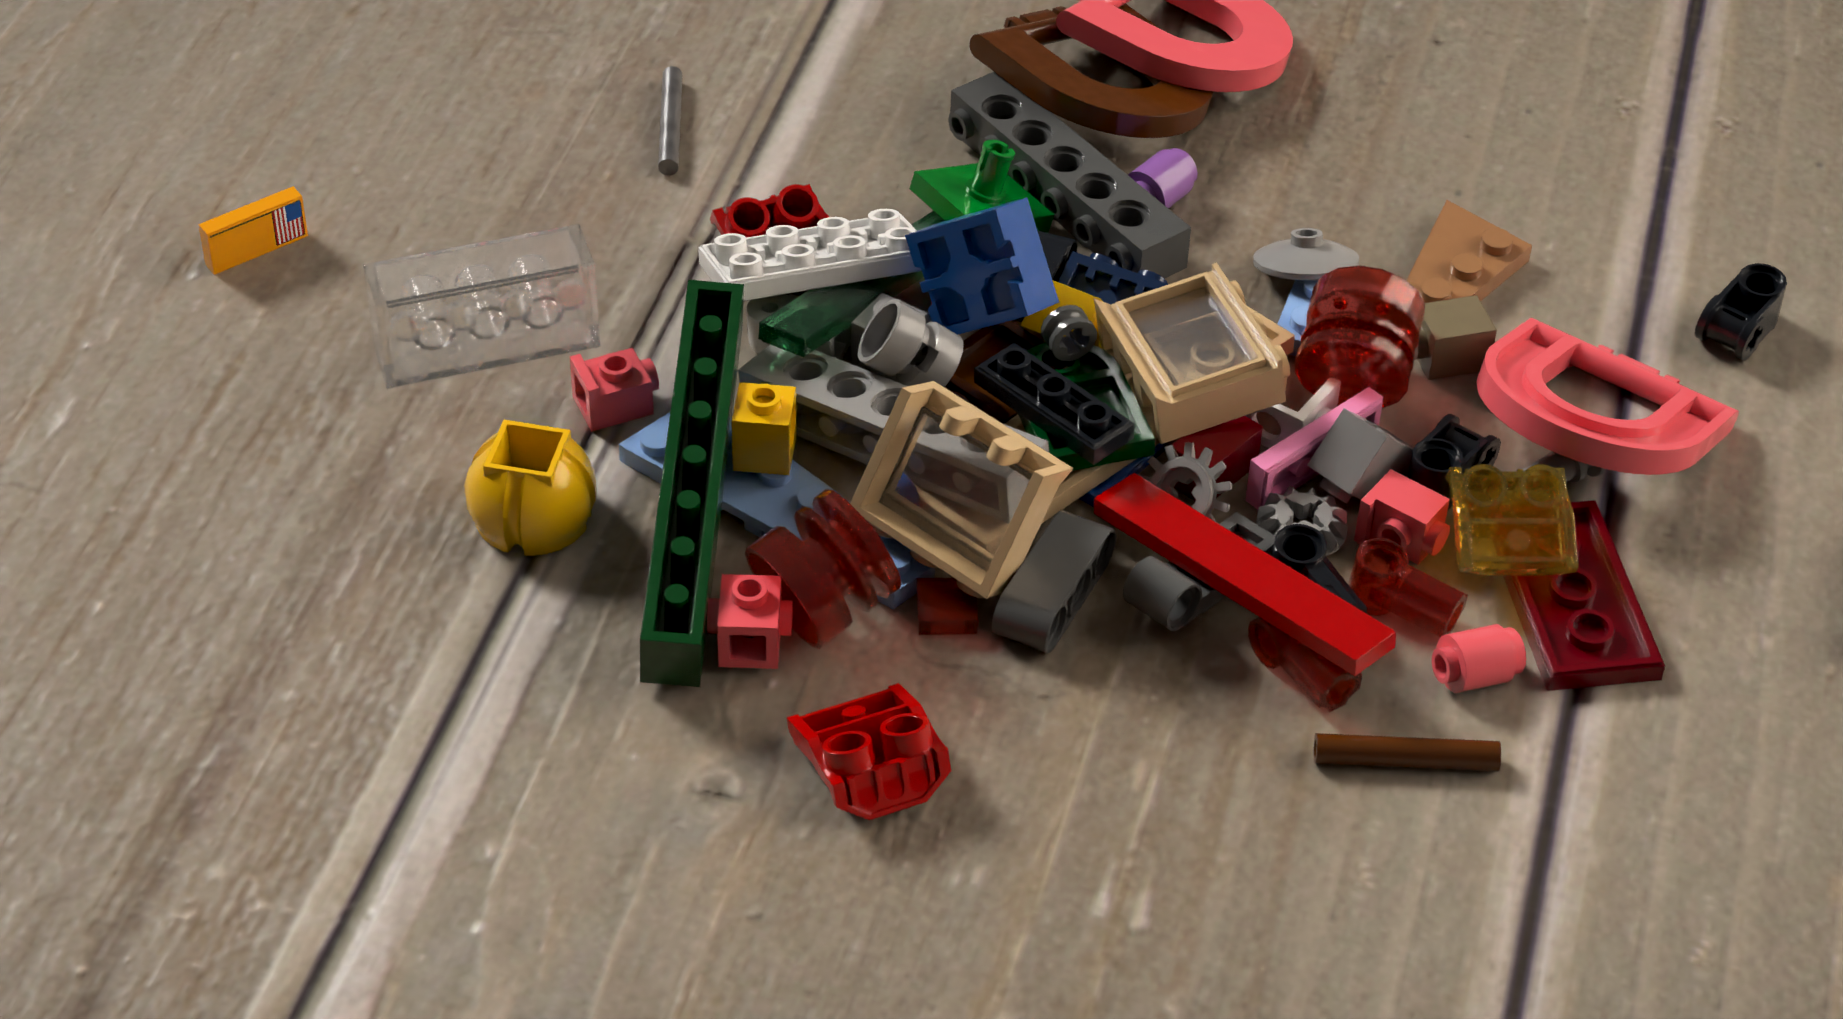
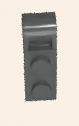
[1123,512,1276,631]

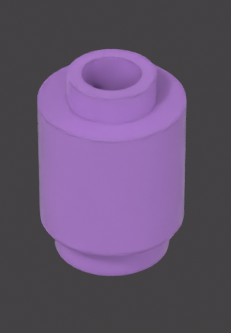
[1128,148,1198,208]

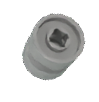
[858,299,963,387]

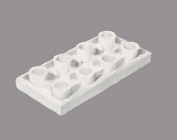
[698,209,922,301]

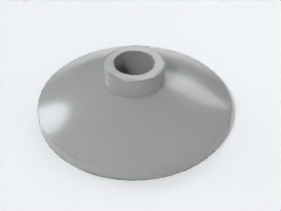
[1253,228,1359,280]

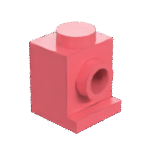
[570,347,659,432]
[1354,469,1450,565]

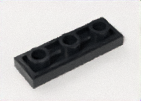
[974,343,1135,465]

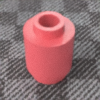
[1432,624,1526,693]

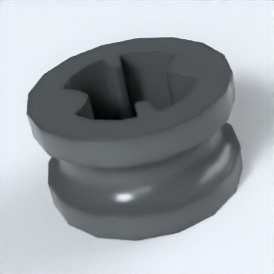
[1041,305,1097,361]

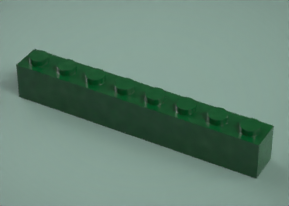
[640,280,744,687]

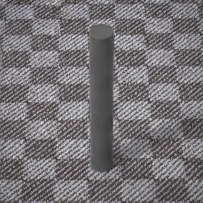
[658,66,682,175]

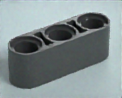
[992,510,1117,654]

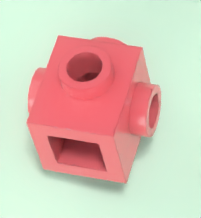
[707,574,793,669]

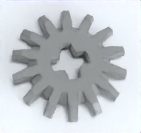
[1140,442,1232,522]

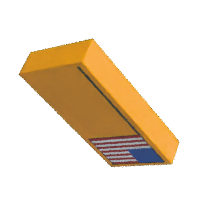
[198,186,308,275]

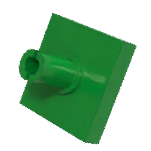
[909,140,1055,232]

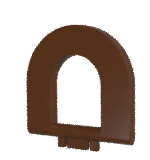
[970,4,1213,138]

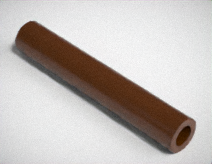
[1313,733,1501,772]

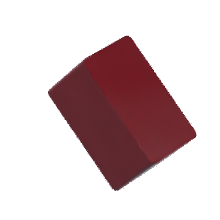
[1172,416,1263,501]

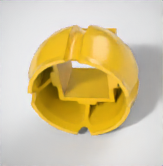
[464,419,597,556]

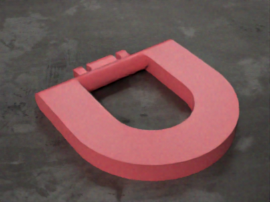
[1056,0,1293,92]
[1476,317,1739,475]

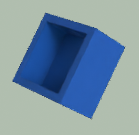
[905,197,1059,335]

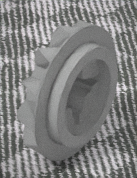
[1256,486,1348,556]

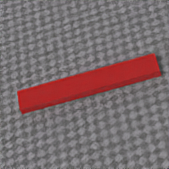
[1094,473,1396,676]

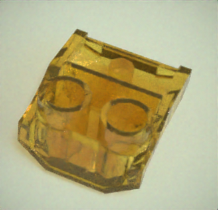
[1446,464,1579,576]

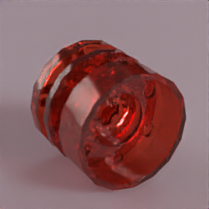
[1295,265,1425,409]
[745,489,902,649]

